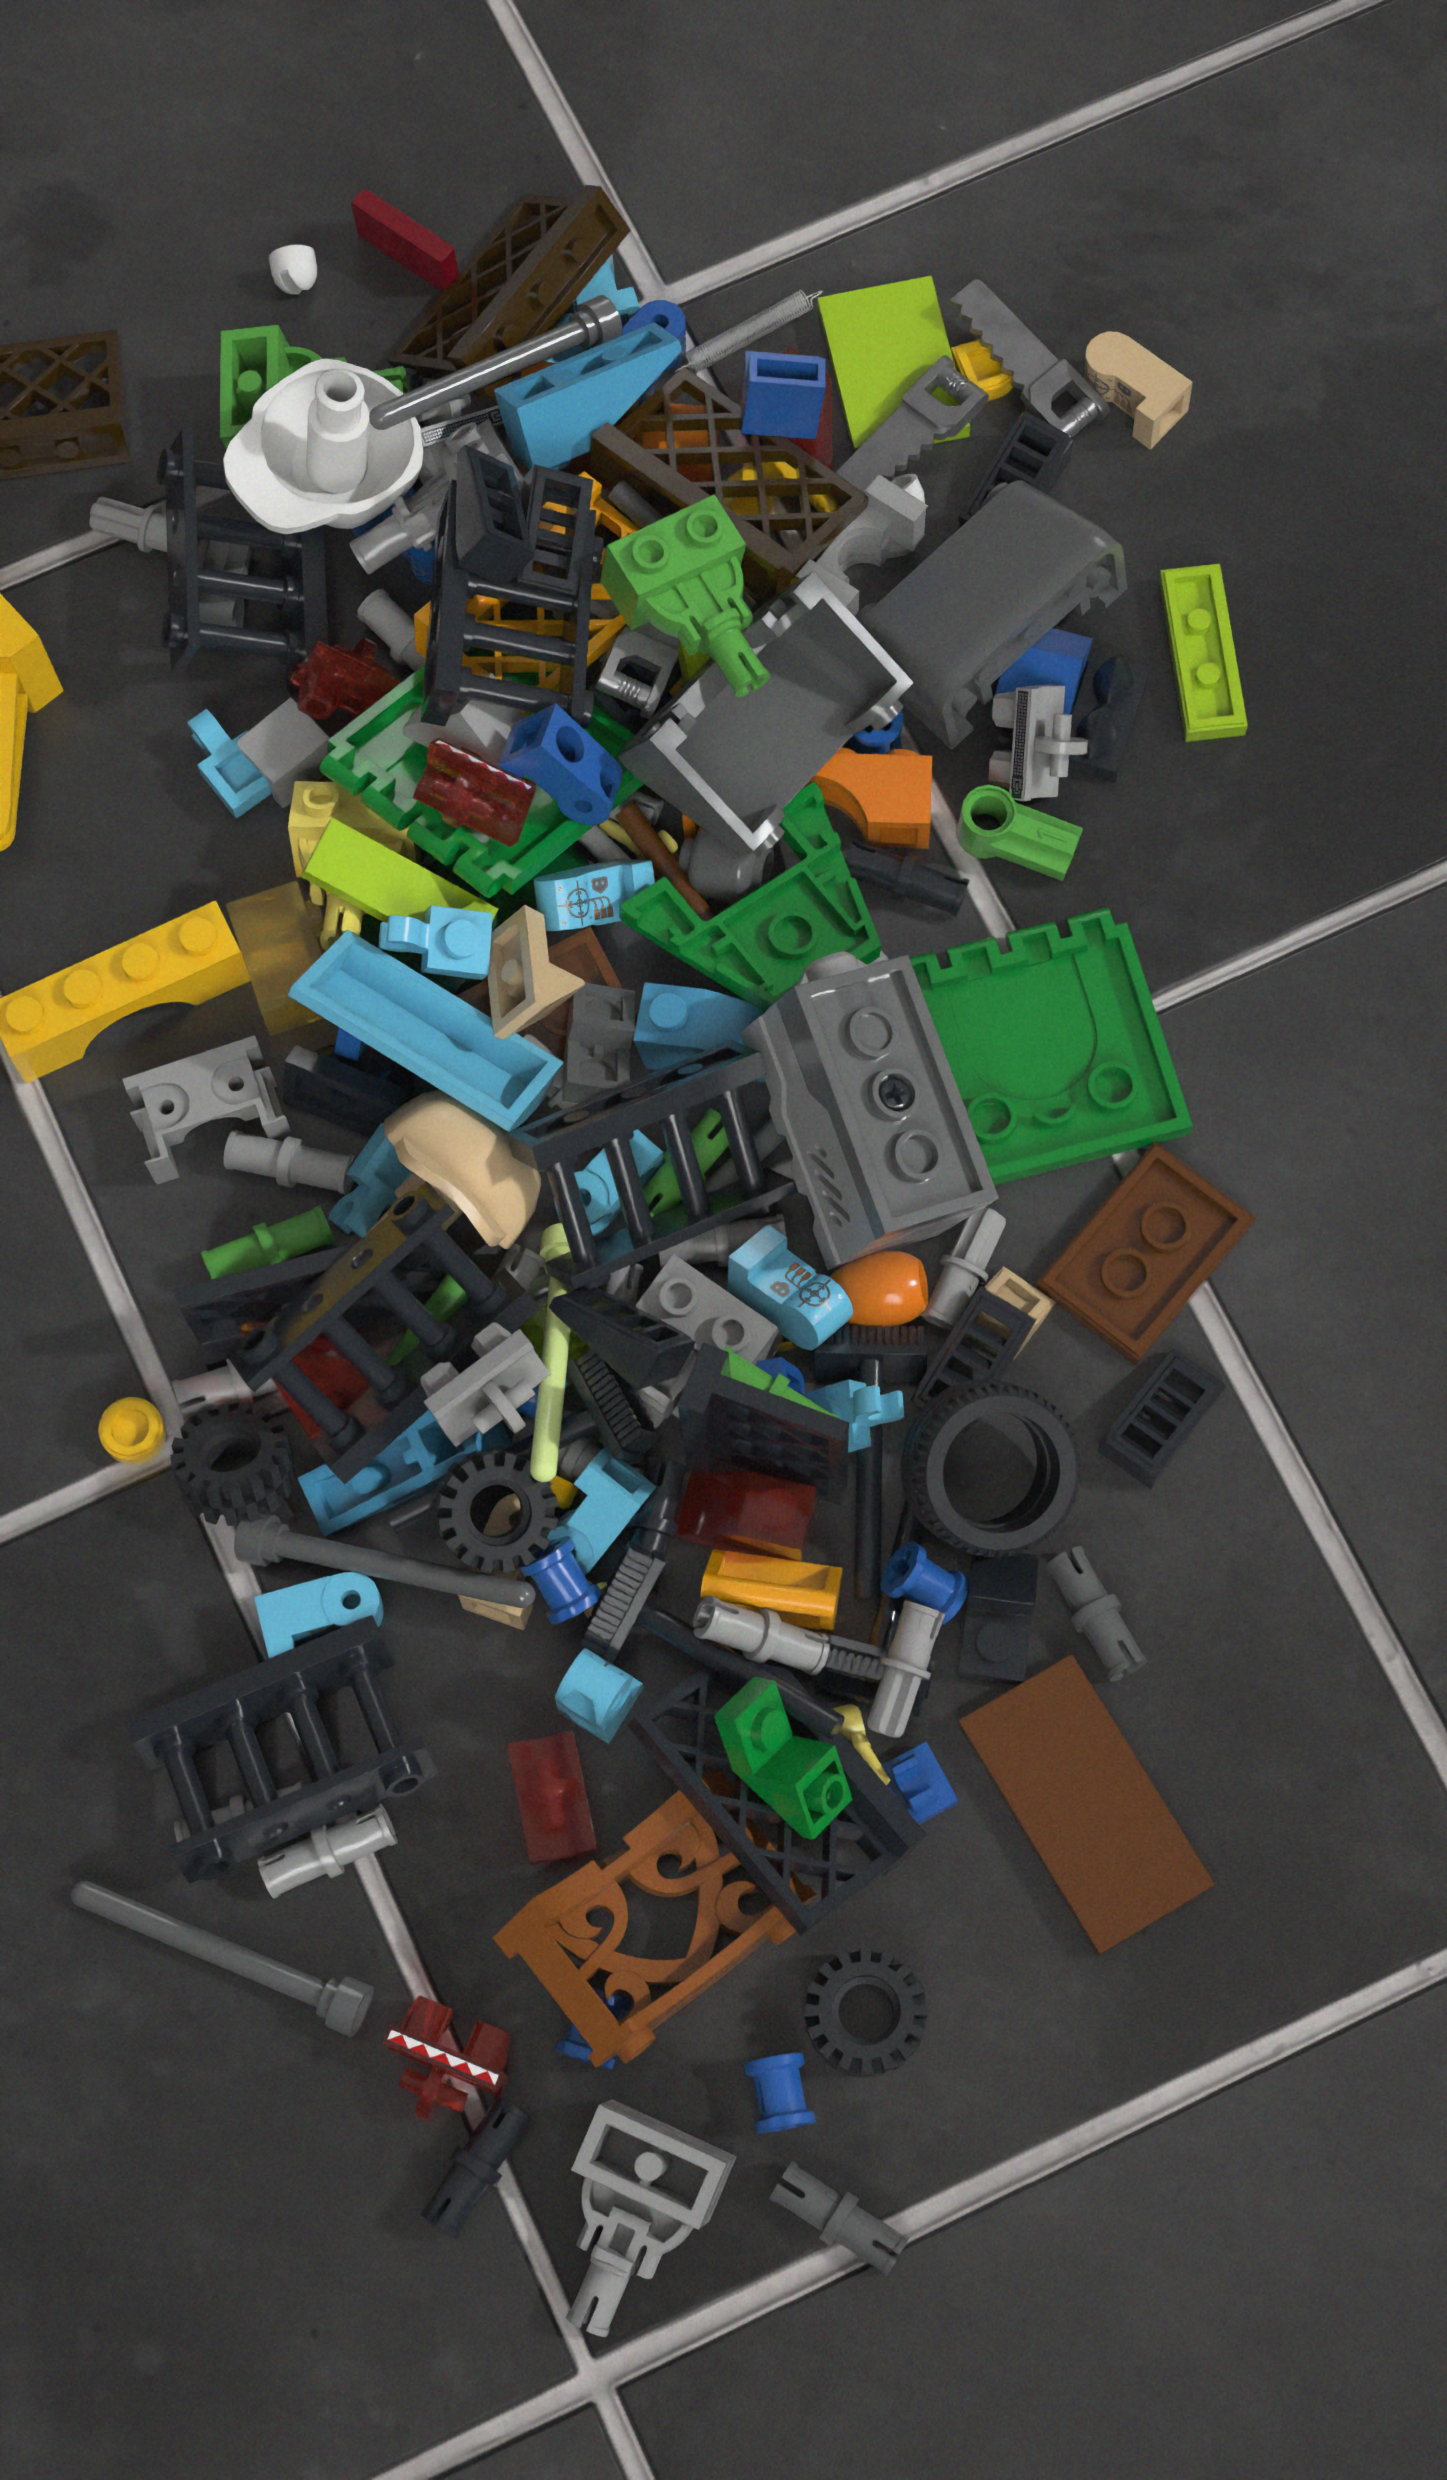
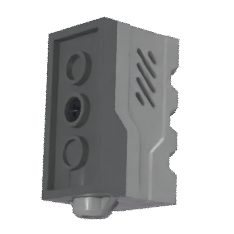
[740,951,999,1270]

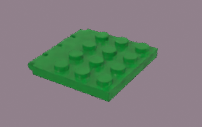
[320,646,643,898]
[909,907,1193,1186]

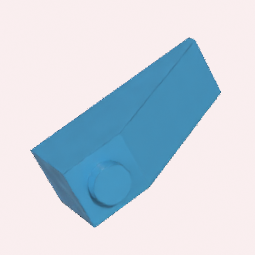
[494,322,682,471]
[633,982,765,1082]
[298,1410,513,1537]

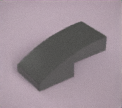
[562,983,635,1103]

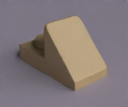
[488,905,585,1040]

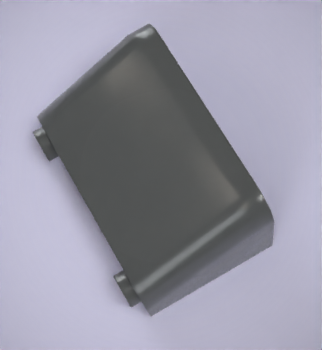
[855,480,1128,750]
[616,571,914,857]

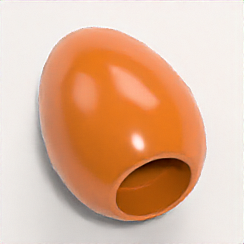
[829,1251,929,1328]

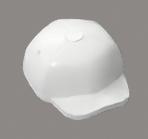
[223,359,423,534]

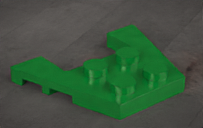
[619,782,882,1013]

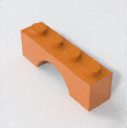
[682,747,932,849]

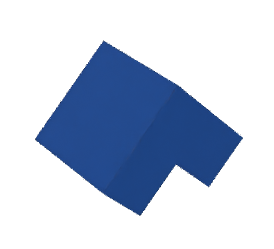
[741,351,826,439]
[991,628,1093,714]

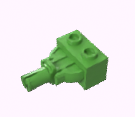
[220,325,409,449]
[600,494,770,698]

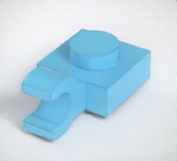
[187,709,272,819]
[379,905,493,980]
[328,1123,413,1238]
[802,1379,904,1453]

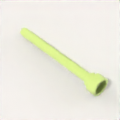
[530,1223,575,1482]

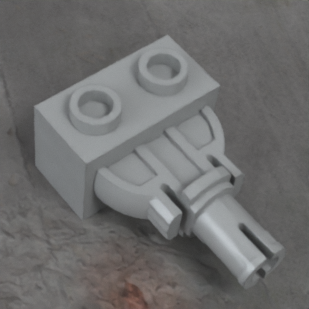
[349,419,526,574]
[598,1254,784,1465]
[566,2099,737,2337]

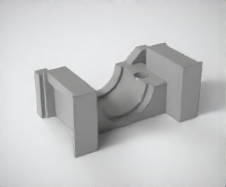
[796,474,928,617]
[122,1035,294,1185]

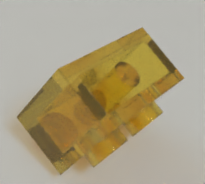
[226,881,325,1036]

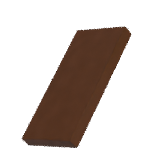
[958,1654,1215,1956]

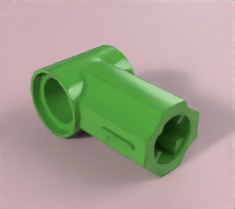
[956,785,1083,881]

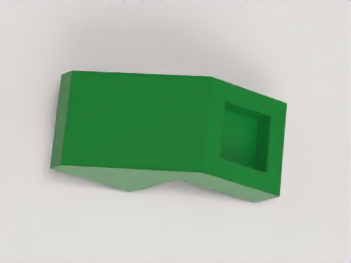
[714,1676,853,1840]

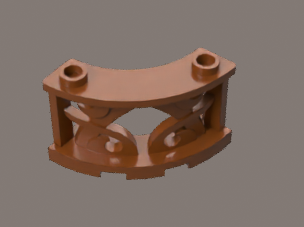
[492,1769,817,2068]

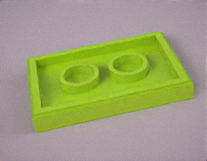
[817,275,970,454]

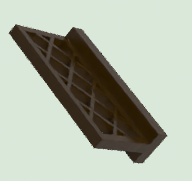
[388,185,631,402]
[0,329,132,480]
[589,367,869,601]

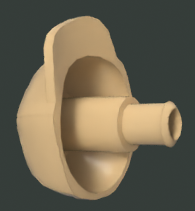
[366,1089,541,1249]

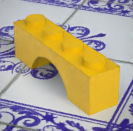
[0,900,252,1084]

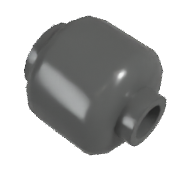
[679,828,774,905]

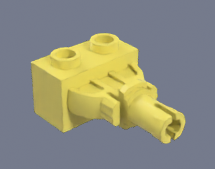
[288,781,422,951]

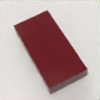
[351,189,459,292]

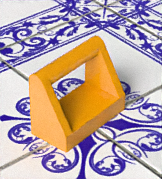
[700,1549,843,1635]

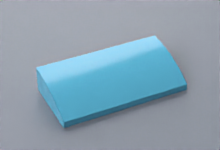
[288,930,563,1132]

